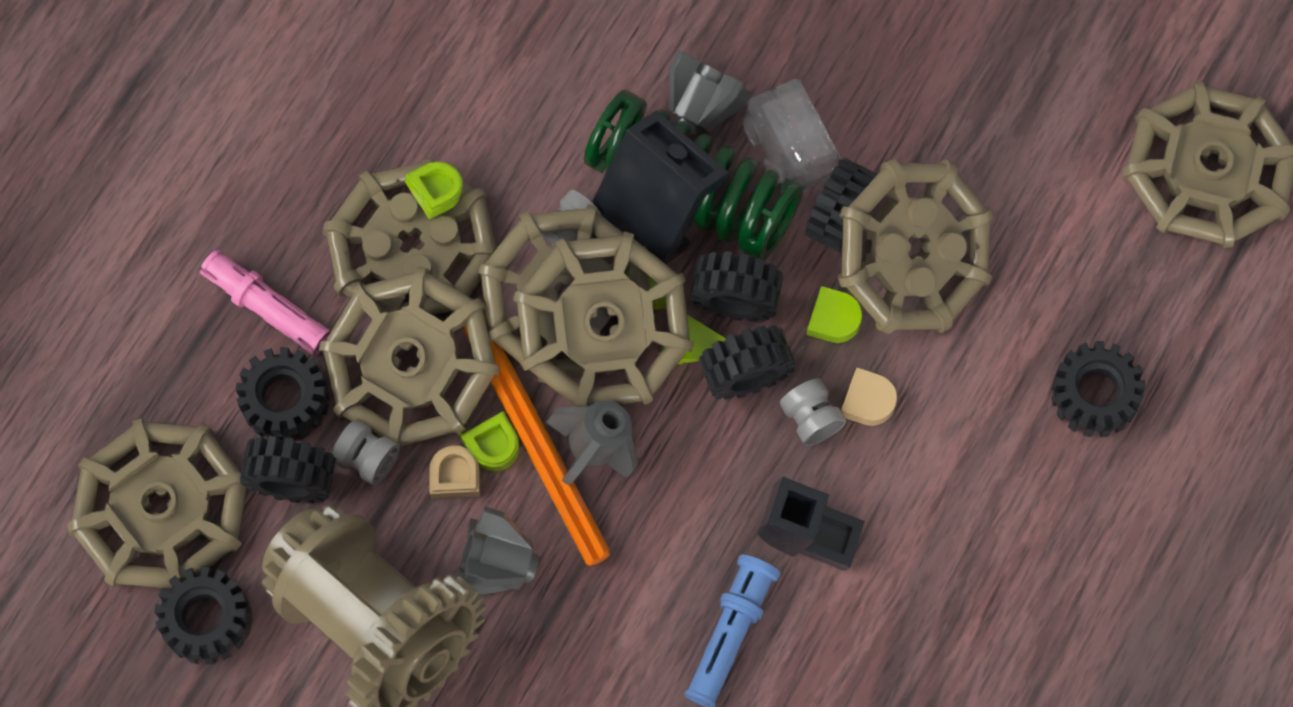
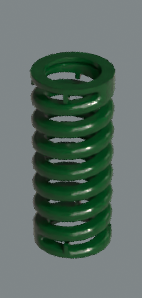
[584,89,804,260]

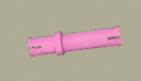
[200,249,331,357]

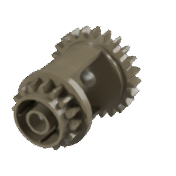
[262,506,486,707]

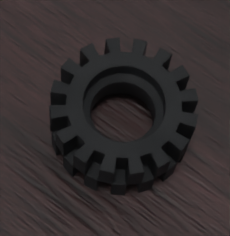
[805,158,878,253]
[690,252,784,322]
[699,325,796,400]
[1051,341,1145,438]
[236,347,329,440]
[240,436,336,503]
[154,567,252,665]

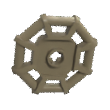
[1122,81,1293,249]
[322,158,498,316]
[837,159,994,334]
[477,204,657,384]
[513,231,694,407]
[319,267,500,451]
[67,418,247,589]

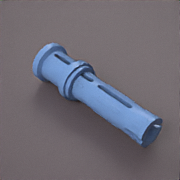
[684,554,781,707]

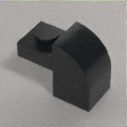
[758,477,865,571]

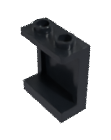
[592,110,729,264]

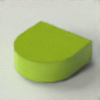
[405,162,463,220]
[807,286,862,343]
[460,411,520,472]

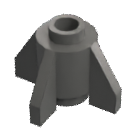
[668,50,751,137]
[546,400,638,486]
[454,506,539,595]

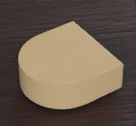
[841,367,897,426]
[429,446,481,499]

